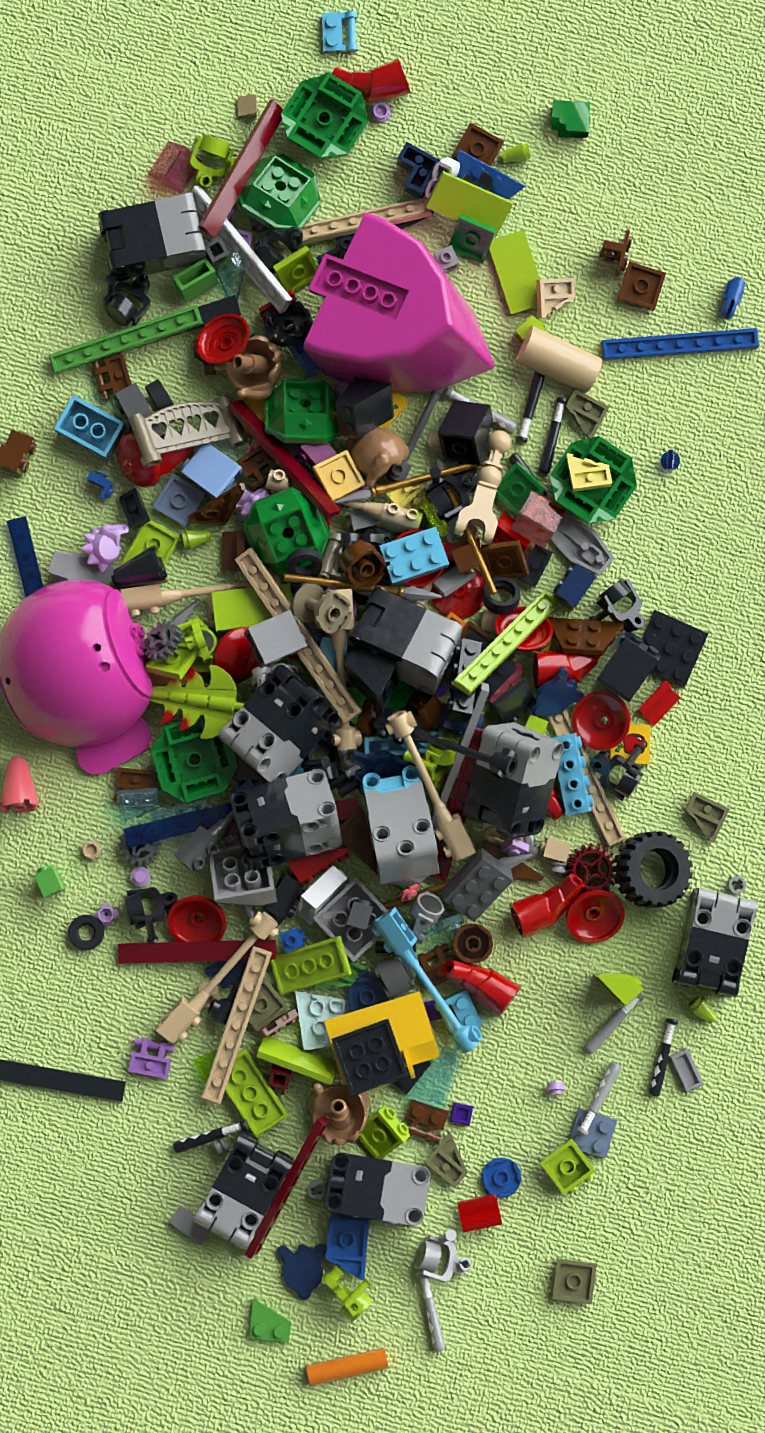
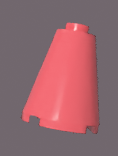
[0,757,39,813]

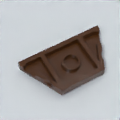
[548,617,624,656]

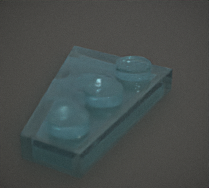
[406,1046,463,1110]

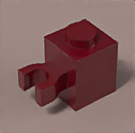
[268,1064,292,1095]

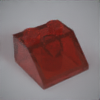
[510,490,565,548]

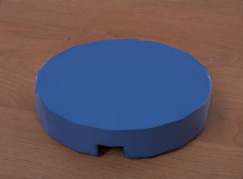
[482,1157,522,1198]

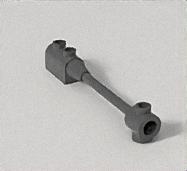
[385,387,447,482]
[174,776,268,872]

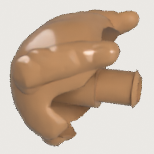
[214,336,281,400]
[345,427,409,488]
[307,1083,371,1146]

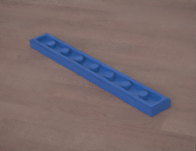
[601,328,759,361]

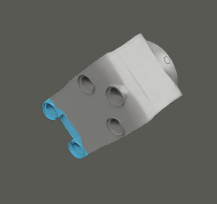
[363,766,439,886]

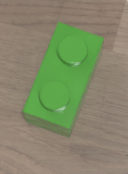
[172,257,219,303]
[34,865,66,897]

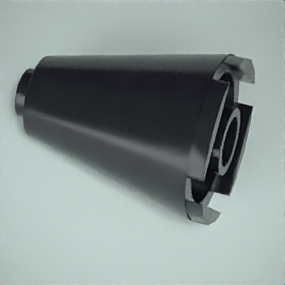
[111,545,168,589]

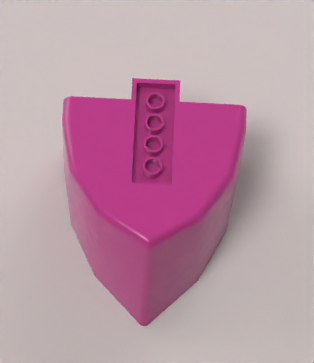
[304,212,494,393]

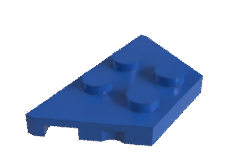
[457,150,526,200]
[326,1214,369,1280]

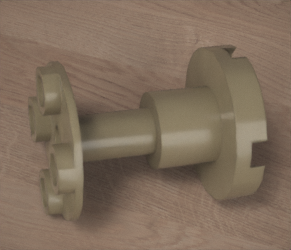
[290,583,352,634]

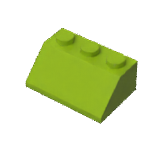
[593,972,644,1006]

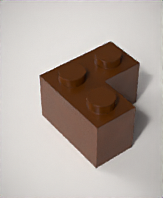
[0,429,37,477]

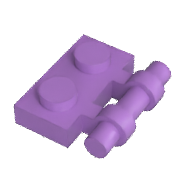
[128,1037,175,1079]

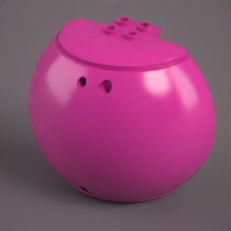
[0,579,153,748]

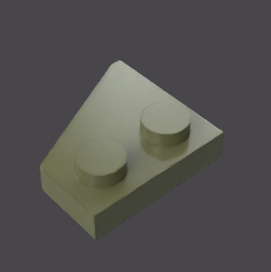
[566,389,609,439]
[685,792,730,843]
[424,1132,468,1188]

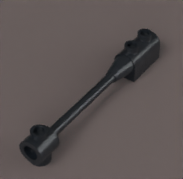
[374,707,518,780]
[208,874,306,1025]

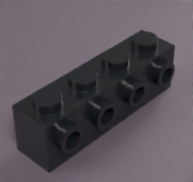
[446,638,482,723]

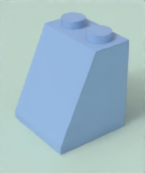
[181,444,244,499]

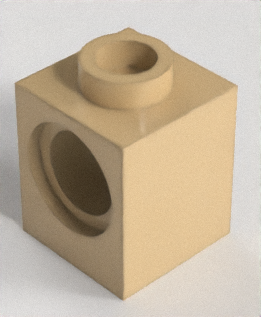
[540,837,571,863]

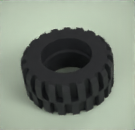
[613,831,693,908]

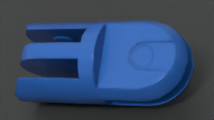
[719,277,745,320]

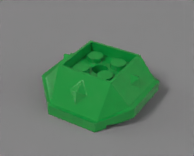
[281,73,368,160]
[237,154,321,232]
[265,377,341,444]
[549,436,637,524]
[242,487,330,575]
[151,715,239,803]

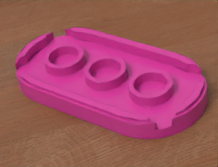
[77,718,152,775]

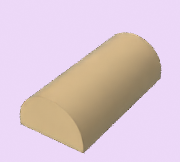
[515,325,602,394]

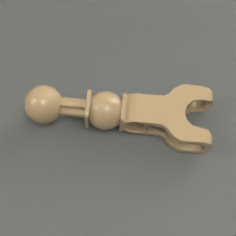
[454,430,511,545]

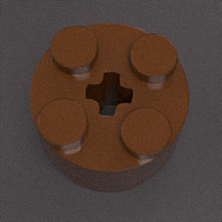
[339,540,386,587]
[399,689,442,733]
[452,923,493,964]

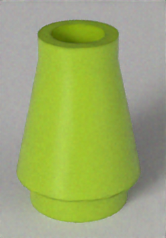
[501,143,531,163]
[181,530,211,550]
[688,995,717,1024]

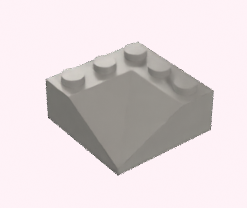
[209,845,277,906]
[313,877,388,962]

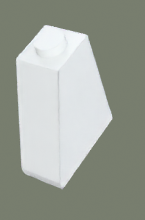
[297,866,347,925]

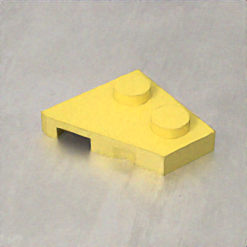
[566,454,612,492]
[386,481,429,511]

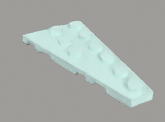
[295,991,349,1050]

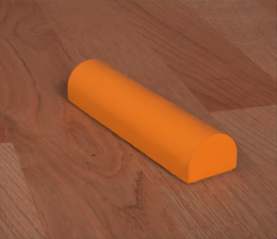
[306,1347,389,1386]

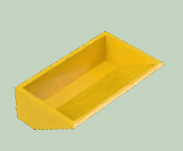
[324,991,440,1090]

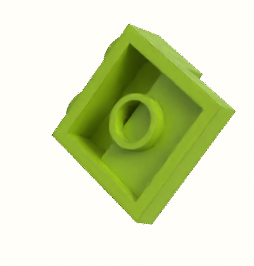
[358,1105,410,1159]
[539,1138,596,1195]

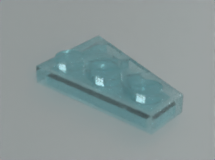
[149,798,210,822]

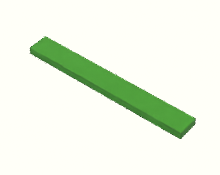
[48,305,203,375]

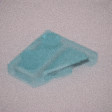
[215,252,246,301]
[117,788,159,825]
[425,914,464,937]

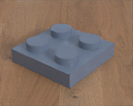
[152,474,207,528]
[569,1108,617,1158]

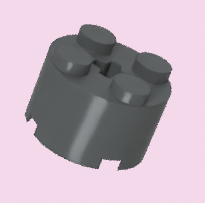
[374,954,417,998]

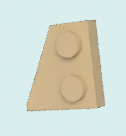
[536,278,575,318]

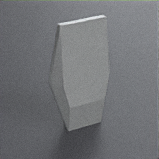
[545,513,615,576]
[47,550,116,585]

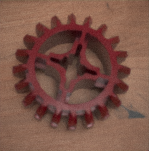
[566,843,617,893]

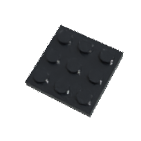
[641,610,709,688]
[331,1019,409,1097]

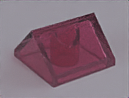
[148,141,202,194]

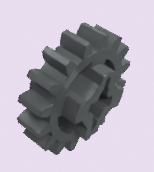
[143,620,182,663]
[118,823,162,866]

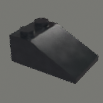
[450,631,517,699]
[490,678,536,724]

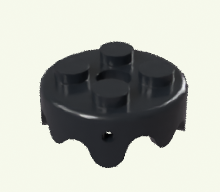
[263,298,313,347]

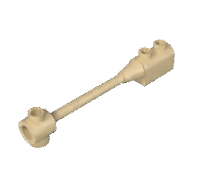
[265,469,423,534]
[120,568,280,616]
[321,589,362,750]
[385,710,476,861]
[156,911,279,1043]

